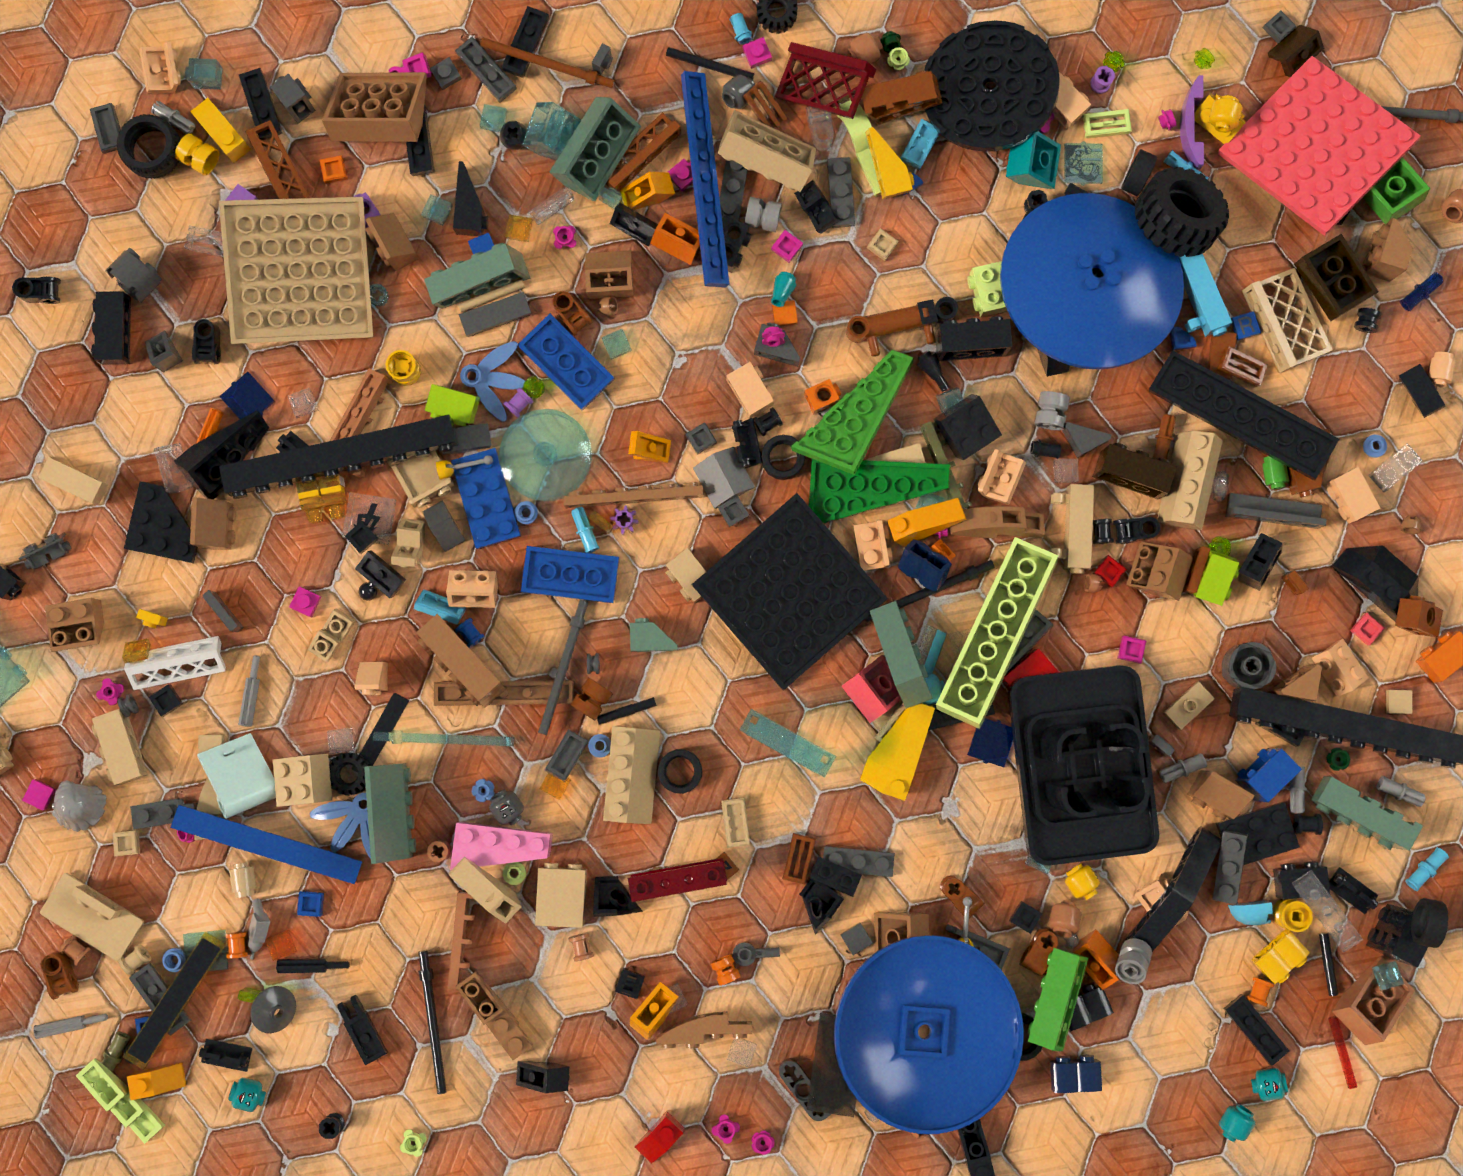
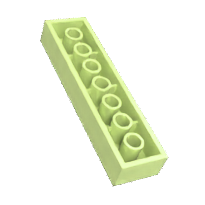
[936,537,1058,729]

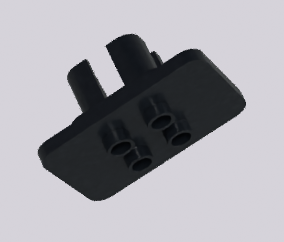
[1008,665,1159,866]

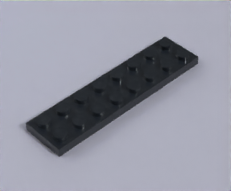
[1149,350,1340,481]

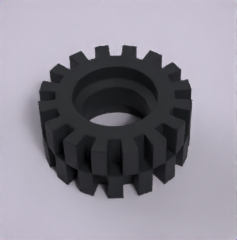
[757,0,798,34]
[329,753,369,795]

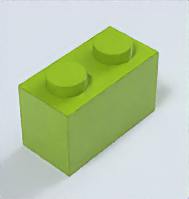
[425,384,480,426]
[1194,550,1240,606]

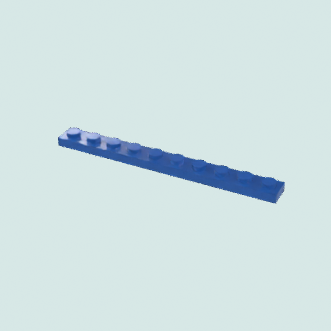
[681,71,730,288]

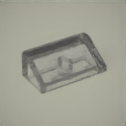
[529,187,574,225]
[154,443,193,494]

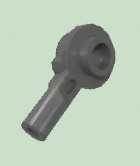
[733,942,780,966]

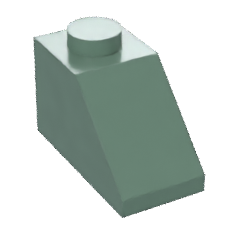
[630,618,678,652]

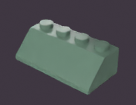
[549,97,641,201]

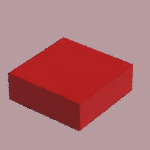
[1093,555,1127,588]

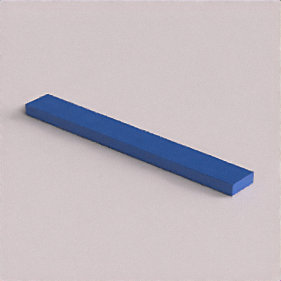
[170,805,363,884]

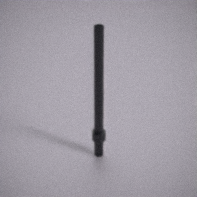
[865,560,995,623]
[418,950,447,1094]

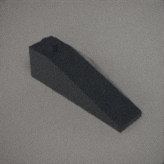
[174,410,269,500]

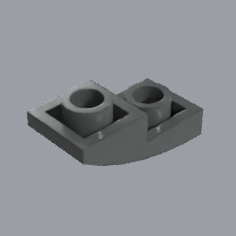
[442,423,492,455]

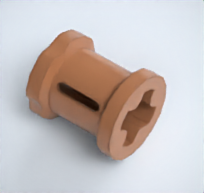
[427,840,452,862]
[568,933,594,962]
[58,935,92,967]

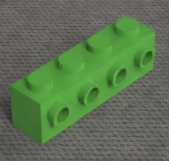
[1028,948,1088,1051]

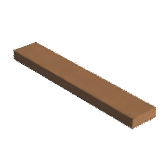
[434,680,574,706]

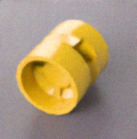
[175,134,220,176]
[385,350,421,386]
[1272,899,1313,932]

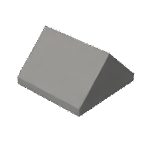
[693,447,755,509]

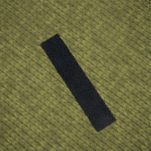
[352,693,409,773]

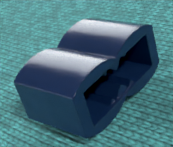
[898,539,952,591]
[1050,1055,1102,1093]

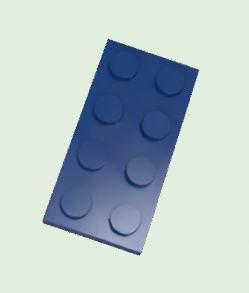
[518,313,615,411]
[451,448,521,549]
[521,546,619,604]

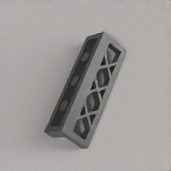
[1225,493,1327,529]

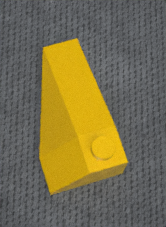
[860,703,935,801]

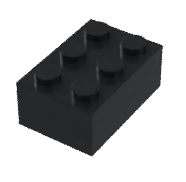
[935,316,1012,361]
[1366,904,1428,968]

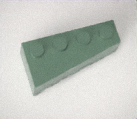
[424,243,531,309]
[870,601,933,709]
[1310,776,1423,851]

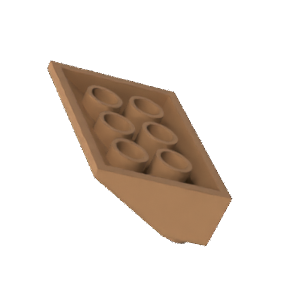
[322,72,427,142]

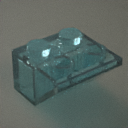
[522,102,581,161]

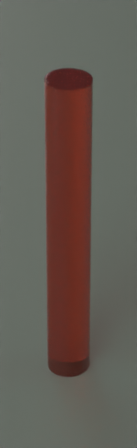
[1328,1016,1358,1089]

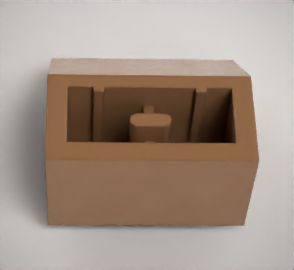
[365,213,419,271]
[1363,218,1413,282]
[585,251,634,299]
[1126,541,1193,601]
[45,598,104,652]

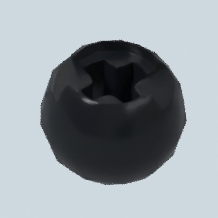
[499,121,528,150]

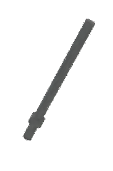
[1381,106,1463,123]
[538,600,589,735]

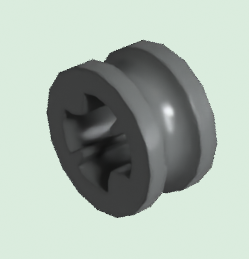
[587,653,600,674]
[118,694,139,717]

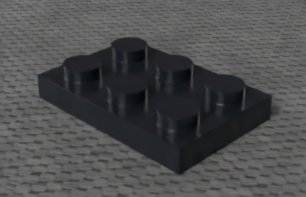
[1216,802,1300,865]

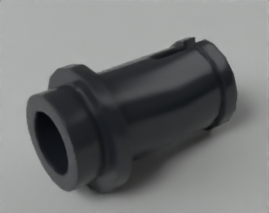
[1030,439,1061,459]

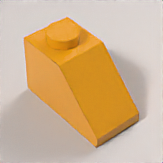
[620,171,675,210]
[630,982,679,1041]
[127,1062,187,1100]

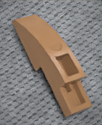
[950,506,1045,539]
[456,971,533,1060]
[656,1011,752,1048]

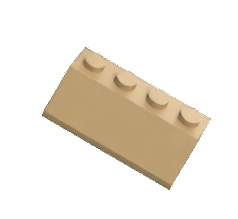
[717,110,816,192]
[1157,431,1222,530]
[603,726,660,824]

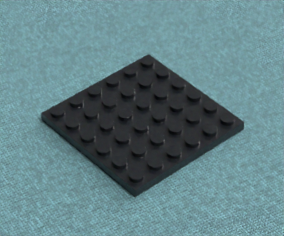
[691,493,888,691]

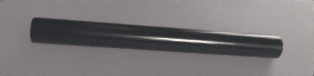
[666,47,755,80]

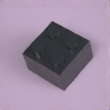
[933,394,1002,460]

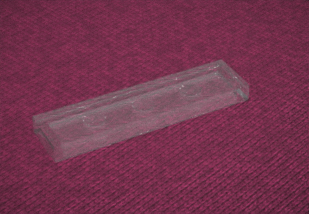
[1292,870,1363,953]

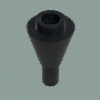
[916,351,950,392]

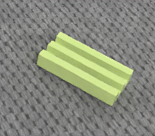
[1082,109,1132,139]

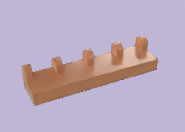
[330,368,394,441]
[448,891,475,989]

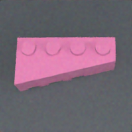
[450,822,553,870]

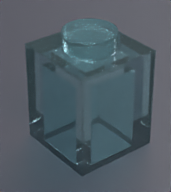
[185,58,223,90]

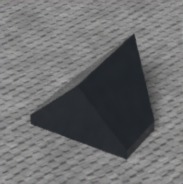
[593,876,643,917]
[799,879,844,935]

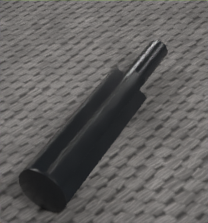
[276,958,350,974]

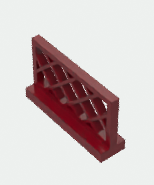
[775,42,877,119]

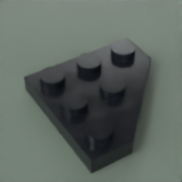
[124,481,198,564]

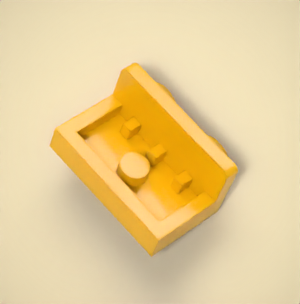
[1194,93,1246,144]

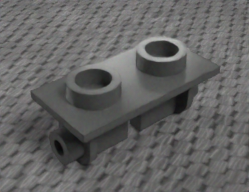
[18,532,72,569]

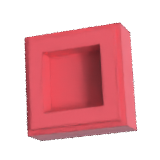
[1350,613,1385,646]

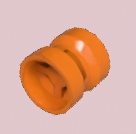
[710,954,741,986]

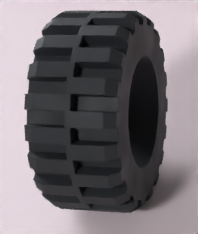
[1135,167,1229,257]

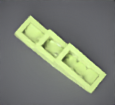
[76,1058,165,1144]

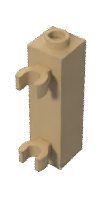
[1049,484,1094,574]

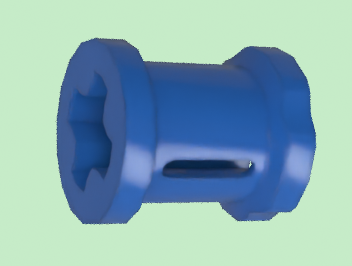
[454,618,485,649]

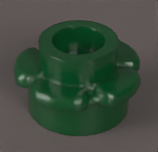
[880,31,901,53]
[1326,748,1350,771]

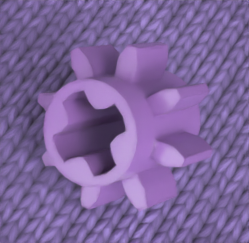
[610,505,639,535]

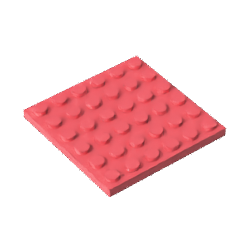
[1218,56,1421,236]

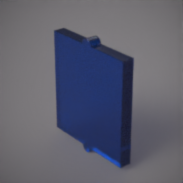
[219,372,275,419]
[967,718,1013,768]

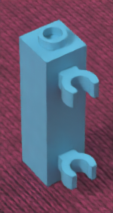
[1178,254,1232,337]

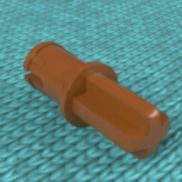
[1152,414,1176,460]

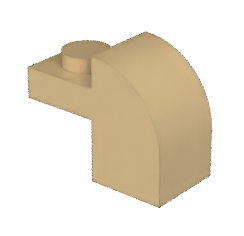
[391,518,425,568]

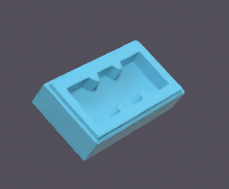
[900,119,940,170]
[414,589,466,625]

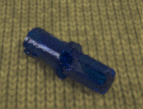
[1400,272,1443,311]

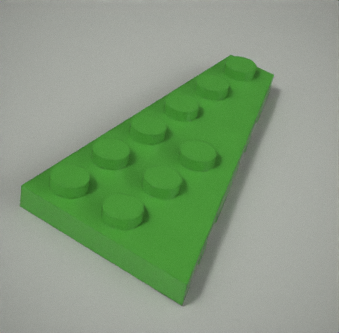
[791,350,914,475]

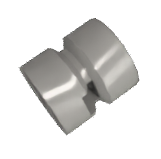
[745,197,782,233]
[1034,391,1070,431]
[1115,938,1152,984]

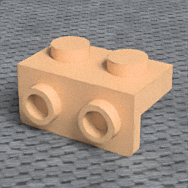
[139,41,181,94]
[978,449,1026,505]
[1312,639,1368,696]

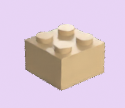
[273,754,332,807]

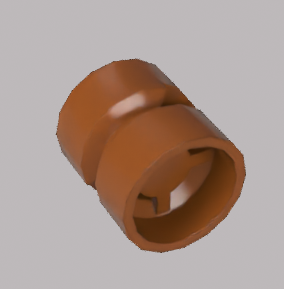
[570,677,613,721]

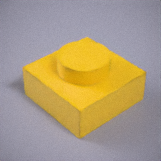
[136,609,168,629]

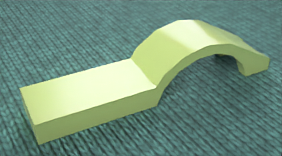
[833,98,881,197]

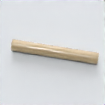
[458,279,525,313]

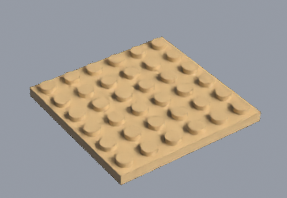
[219,197,373,344]

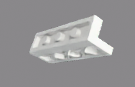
[124,636,226,690]

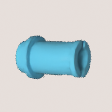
[729,13,752,45]

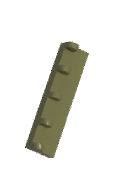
[920,421,972,509]

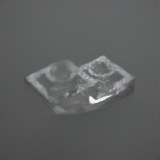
[1368,443,1423,493]

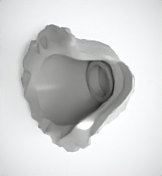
[52,780,107,832]

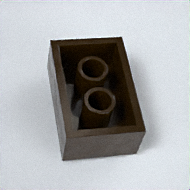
[1294,234,1379,322]
[1092,443,1177,500]

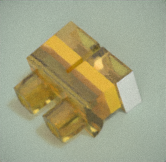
[296,475,348,524]

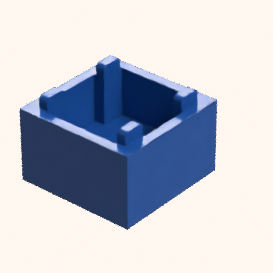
[1235,748,1302,802]

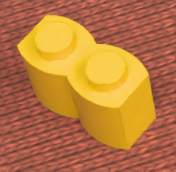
[1251,929,1310,984]

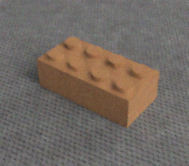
[416,614,505,708]

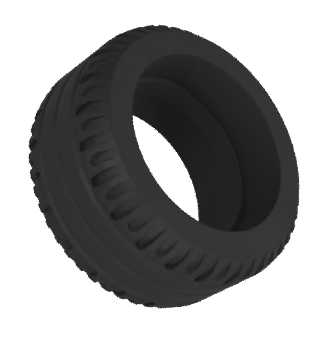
[117,114,181,179]

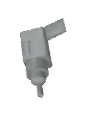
[248,899,270,960]

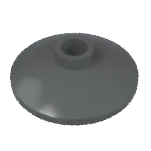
[250,986,296,1033]

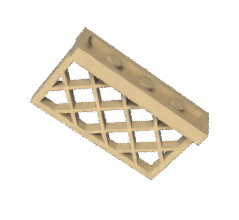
[1242,268,1333,373]

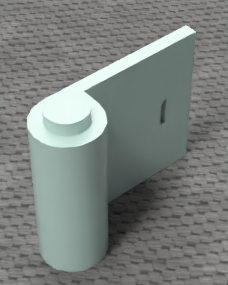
[197,733,276,819]

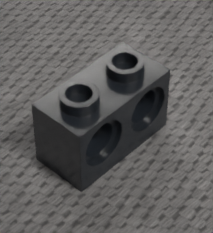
[722,215,752,273]
[1238,533,1283,591]

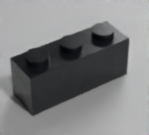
[91,291,131,365]

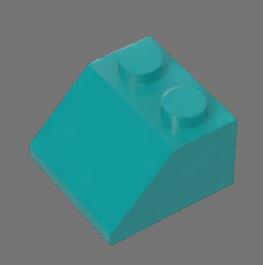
[1006,131,1061,189]

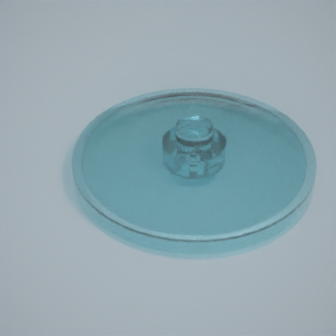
[499,409,592,501]

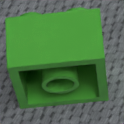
[1363,157,1430,224]

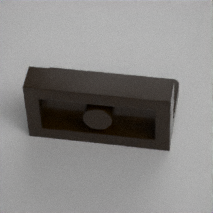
[1268,25,1325,77]

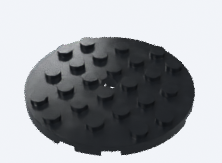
[924,20,1060,152]

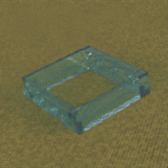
[739,709,836,778]

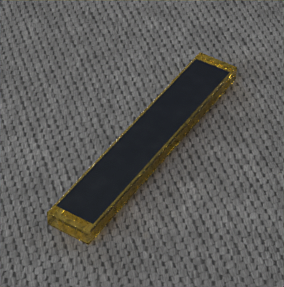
[123,932,226,1070]

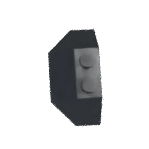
[1331,545,1419,622]

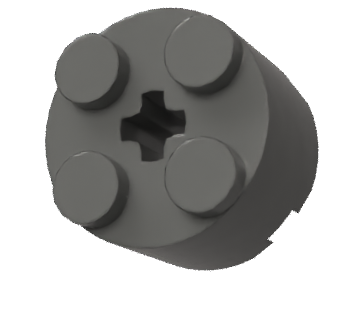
[105,247,162,303]
[1222,642,1276,689]

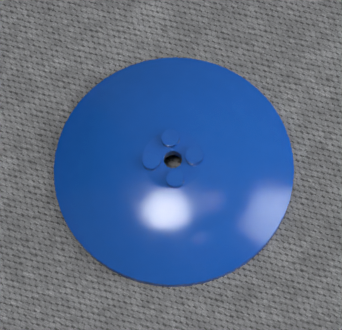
[1000,193,1184,369]
[834,935,1024,1134]

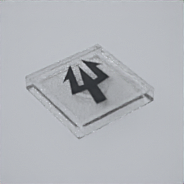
[342,492,397,545]

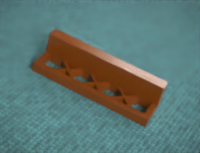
[606,112,681,194]
[245,120,310,199]

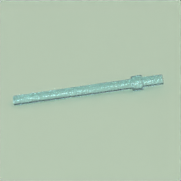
[373,730,515,746]

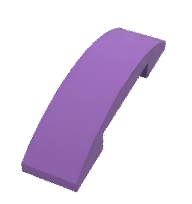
[1180,75,1204,170]

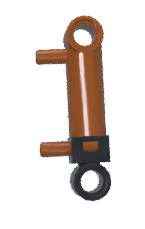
[846,297,958,357]

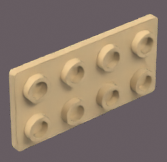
[40,873,144,961]

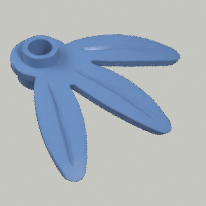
[460,341,528,422]
[310,793,371,859]

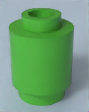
[1262,456,1290,490]

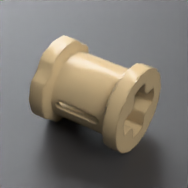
[118,944,152,976]

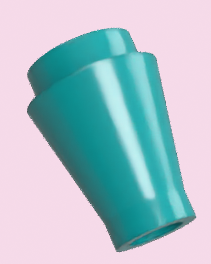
[771,272,797,307]

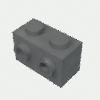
[270,73,316,124]

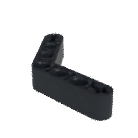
[1121,826,1222,952]

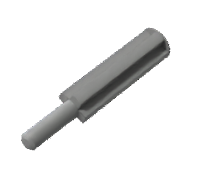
[238,655,260,727]
[33,1013,108,1039]

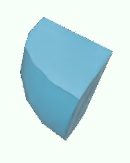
[1228,900,1273,926]

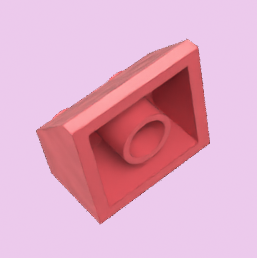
[842,655,901,723]

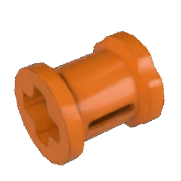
[225,932,248,958]
[1246,977,1275,1007]

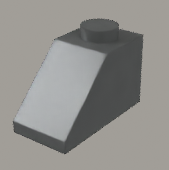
[754,323,800,367]

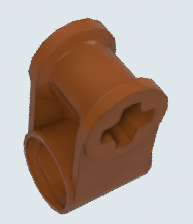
[553,291,593,337]
[940,875,985,919]
[1019,928,1058,976]
[40,951,79,1000]

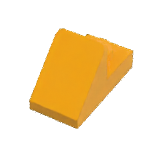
[628,431,671,463]

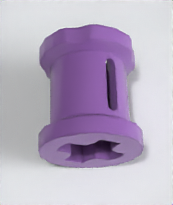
[1090,66,1115,94]
[503,387,534,418]

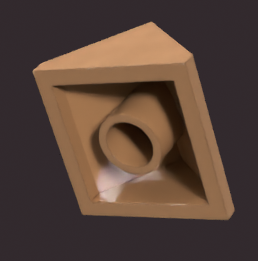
[1267,664,1322,701]

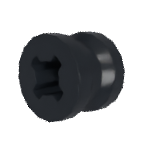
[1354,308,1382,333]

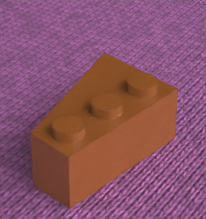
[862,71,943,125]

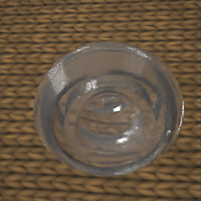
[1210,471,1229,502]

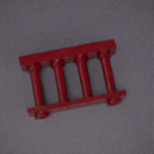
[627,858,727,902]

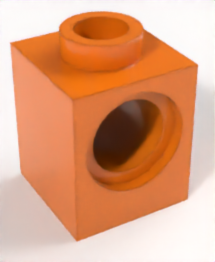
[804,379,841,415]

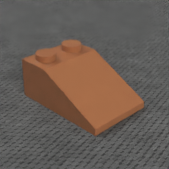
[1332,957,1415,1045]

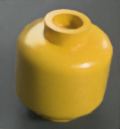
[1209,95,1243,133]
[1065,863,1100,900]

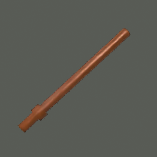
[480,37,614,88]

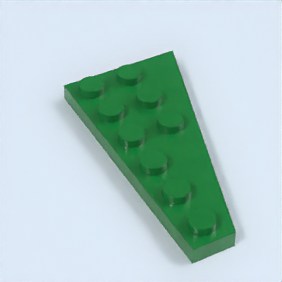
[809,459,951,523]

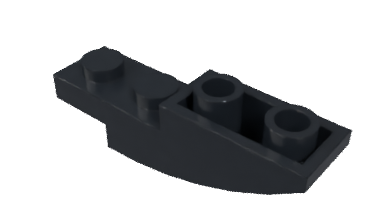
[957,1119,995,1176]

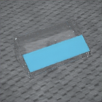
[918,625,947,674]

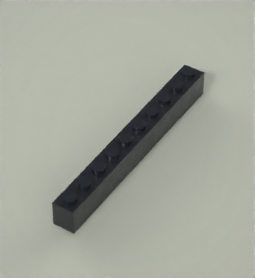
[219,415,458,499]
[1229,687,1463,769]

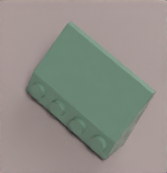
[364,763,416,864]

